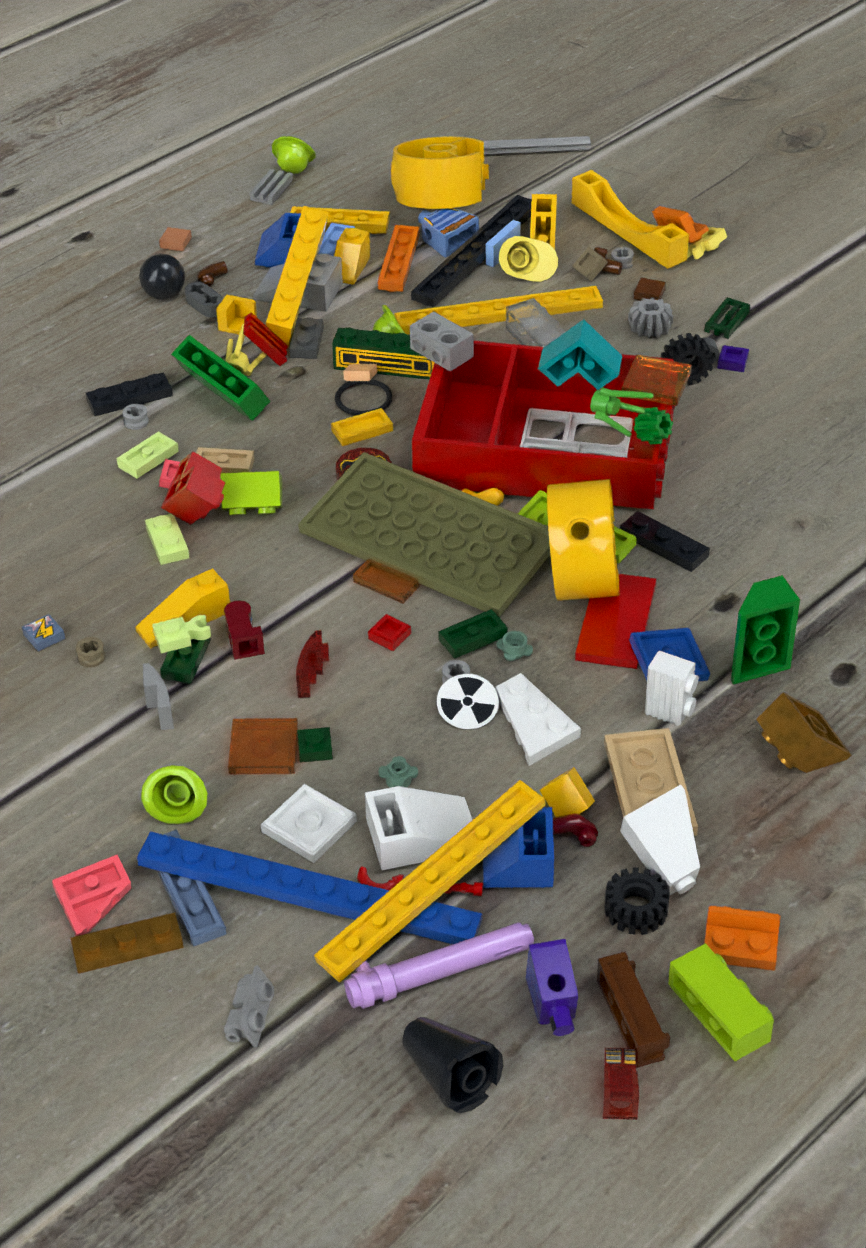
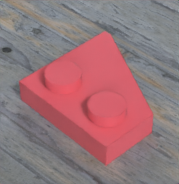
[52,855,131,936]

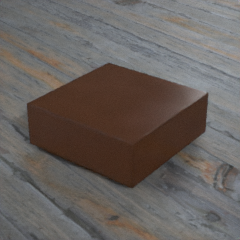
[634,278,666,301]

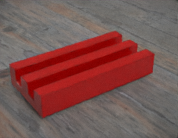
[243,312,288,366]

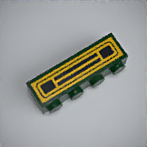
[332,327,435,380]

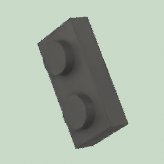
[290,317,324,359]

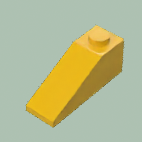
[530,194,557,249]
[135,568,230,648]

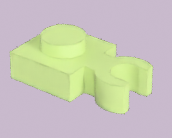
[152,615,211,653]

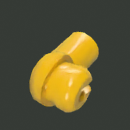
[462,488,504,506]

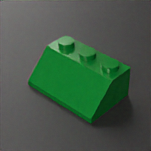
[731,575,800,685]

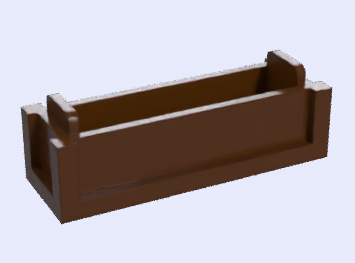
[597,951,670,1068]

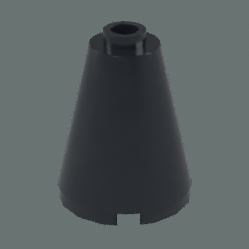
[402,1017,504,1113]

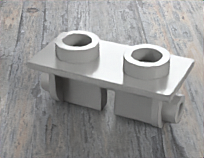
[224,965,274,1048]

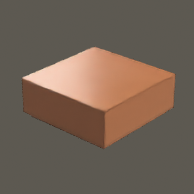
[159,227,192,251]

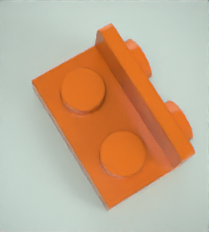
[652,206,709,243]
[704,906,781,971]

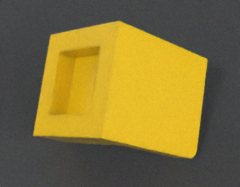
[216,295,257,335]
[539,767,595,817]

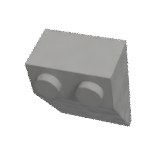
[253,254,343,312]

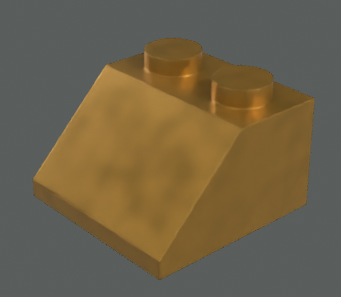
[756,692,852,773]

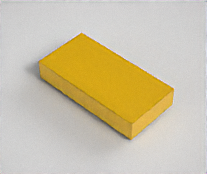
[331,408,393,446]

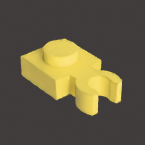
[687,227,727,259]

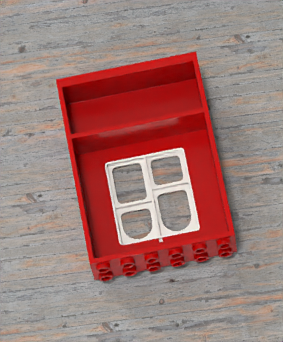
[412,341,678,510]

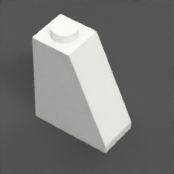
[620,785,700,895]

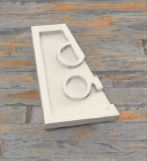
[496,673,581,766]

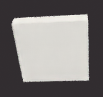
[261,784,357,863]

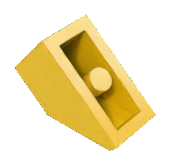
[334,228,370,285]

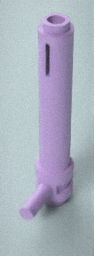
[344,923,534,1009]

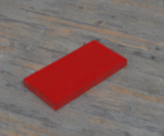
[575,573,657,669]

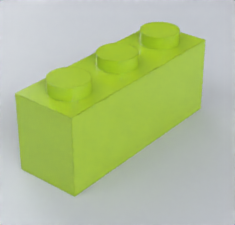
[668,943,774,1061]

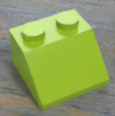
[220,471,282,516]

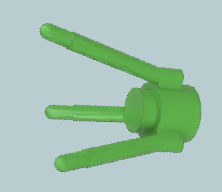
[590,387,654,437]

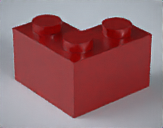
[161,451,226,525]

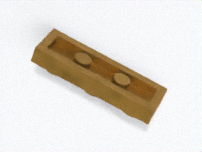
[70,912,184,974]

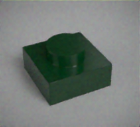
[297,727,333,763]

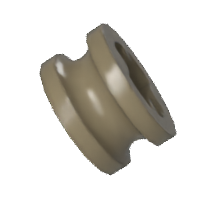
[76,637,105,668]

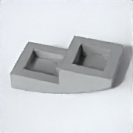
[143,663,174,730]

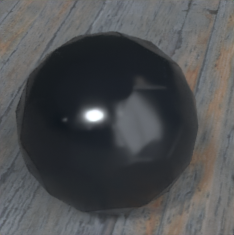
[139,253,185,299]

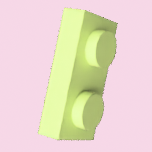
[117,431,179,479]
[145,514,189,565]

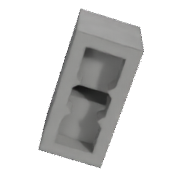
[410,311,474,371]

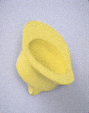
[499,236,558,282]

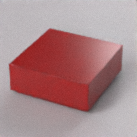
[368,614,411,651]

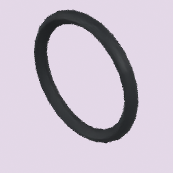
[335,379,392,416]

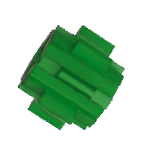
[633,407,673,445]

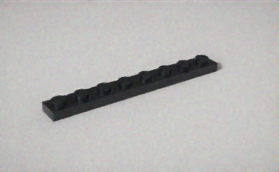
[411,195,532,307]

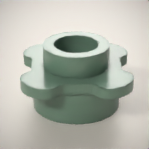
[497,631,533,661]
[378,756,418,788]

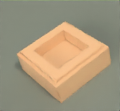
[343,364,377,381]

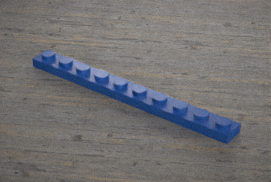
[137,831,482,944]

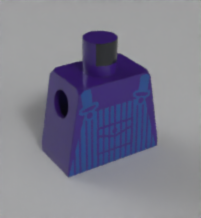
[525,939,578,1036]

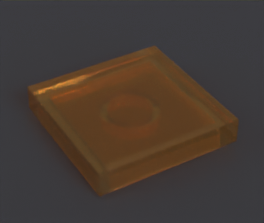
[622,355,692,406]
[228,718,298,774]

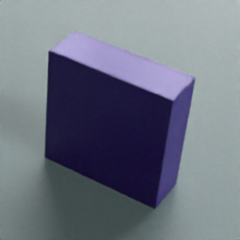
[717,345,749,372]

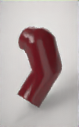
[553,813,598,847]

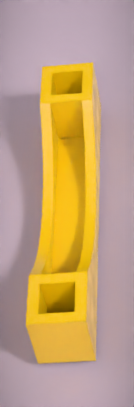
[571,170,689,269]
[265,206,329,348]

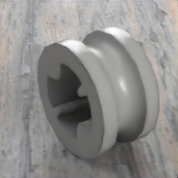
[611,247,634,269]
[122,404,149,430]
[442,660,470,684]

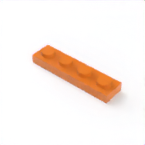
[378,225,420,292]

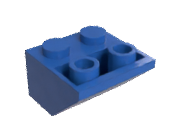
[255,213,301,267]
[483,807,554,888]

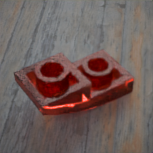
[296,630,329,698]

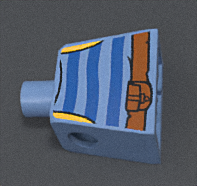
[418,208,479,258]

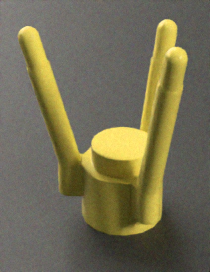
[225,324,267,376]

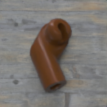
[594,247,622,275]
[197,261,228,286]

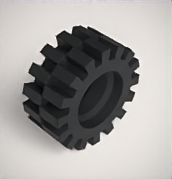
[661,333,714,386]
[605,867,670,935]

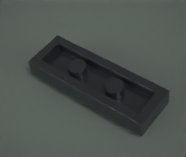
[86,372,173,416]
[620,511,710,572]

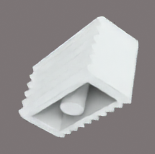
[645,651,699,726]

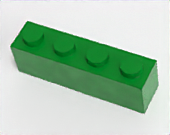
[171,335,270,421]

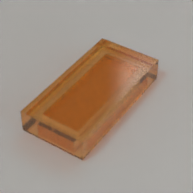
[353,558,420,604]

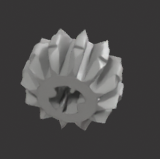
[628,297,674,338]

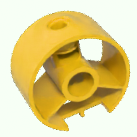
[391,136,489,209]
[547,479,619,601]

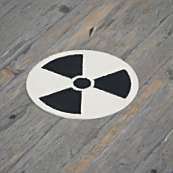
[437,674,499,729]

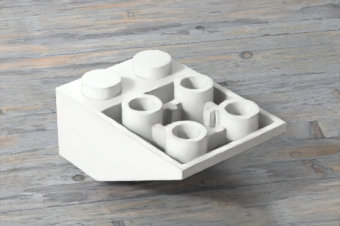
[365,786,472,870]

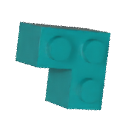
[538,319,622,390]

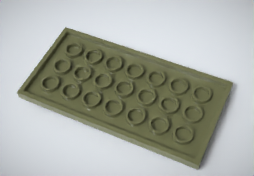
[298,452,550,618]

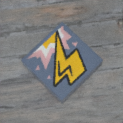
[22,614,65,651]

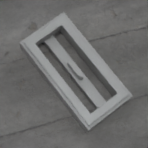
[250,169,293,205]

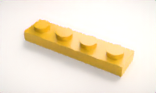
[290,206,390,234]

